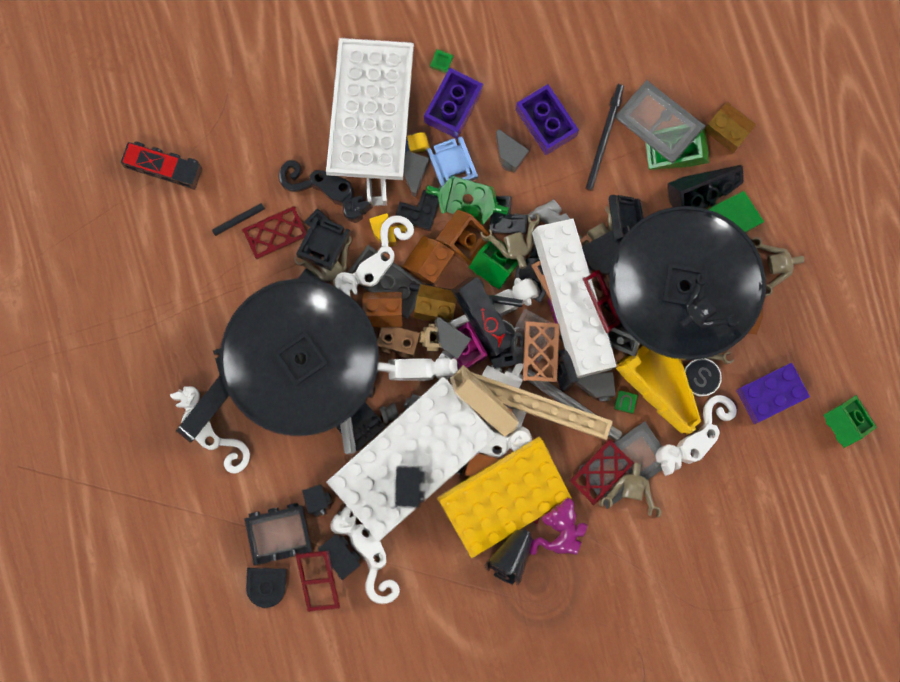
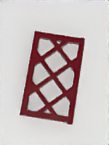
[242,206,307,260]
[569,439,634,506]

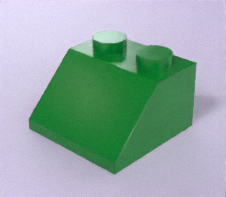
[468,238,519,290]
[823,395,877,448]

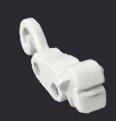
[335,216,414,297]
[448,278,541,329]
[377,353,458,381]
[170,386,250,473]
[656,395,737,476]
[479,427,532,458]
[330,505,400,604]

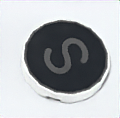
[685,358,721,397]

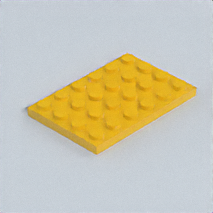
[437,437,571,558]

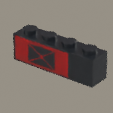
[120,141,202,190]

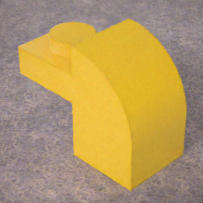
[369,213,407,247]

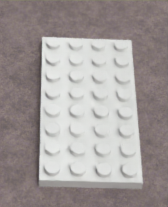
[326,38,414,180]
[327,377,496,542]

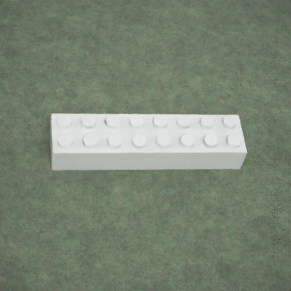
[532,218,617,378]

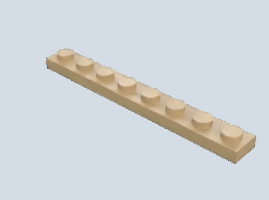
[471,372,613,440]

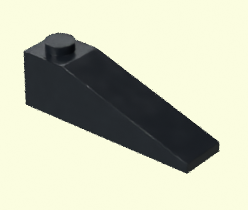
[667,165,744,209]

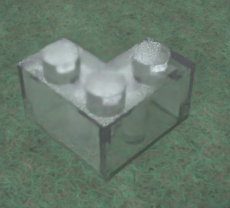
[515,309,554,363]

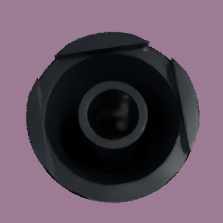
[485,529,533,586]

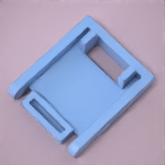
[427,136,478,187]

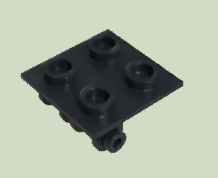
[336,402,386,451]

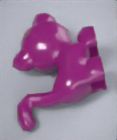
[529,498,588,555]

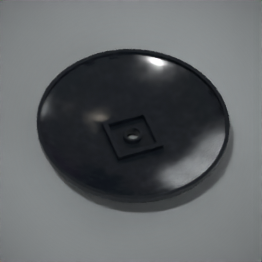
[609,206,766,360]
[220,279,379,436]

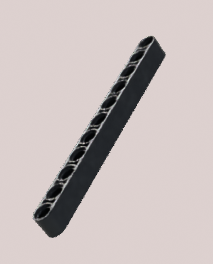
[176,268,321,443]

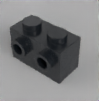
[395,466,426,508]
[302,485,332,517]
[318,534,361,580]

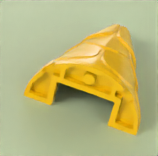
[616,345,701,435]

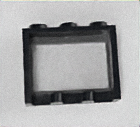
[244,503,313,565]

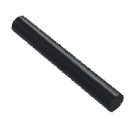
[212,203,265,236]

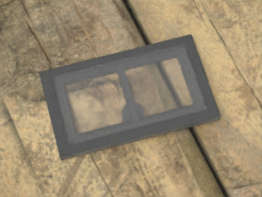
[615,80,705,164]
[578,421,662,509]

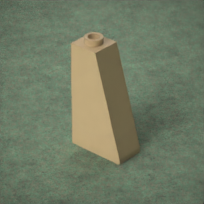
[450,365,519,437]

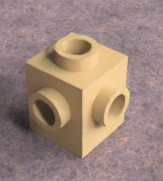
[419,324,439,351]

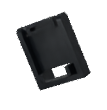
[608,194,644,241]
[296,216,351,271]

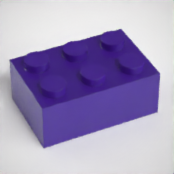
[424,68,483,139]
[515,84,579,156]
[736,363,810,425]

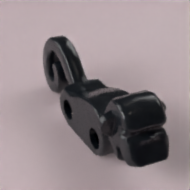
[279,160,373,223]

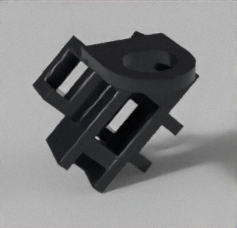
[489,332,524,369]

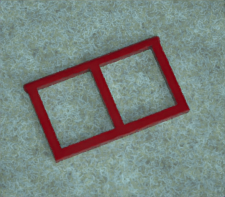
[582,270,621,333]
[295,551,340,612]

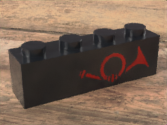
[451,277,512,356]

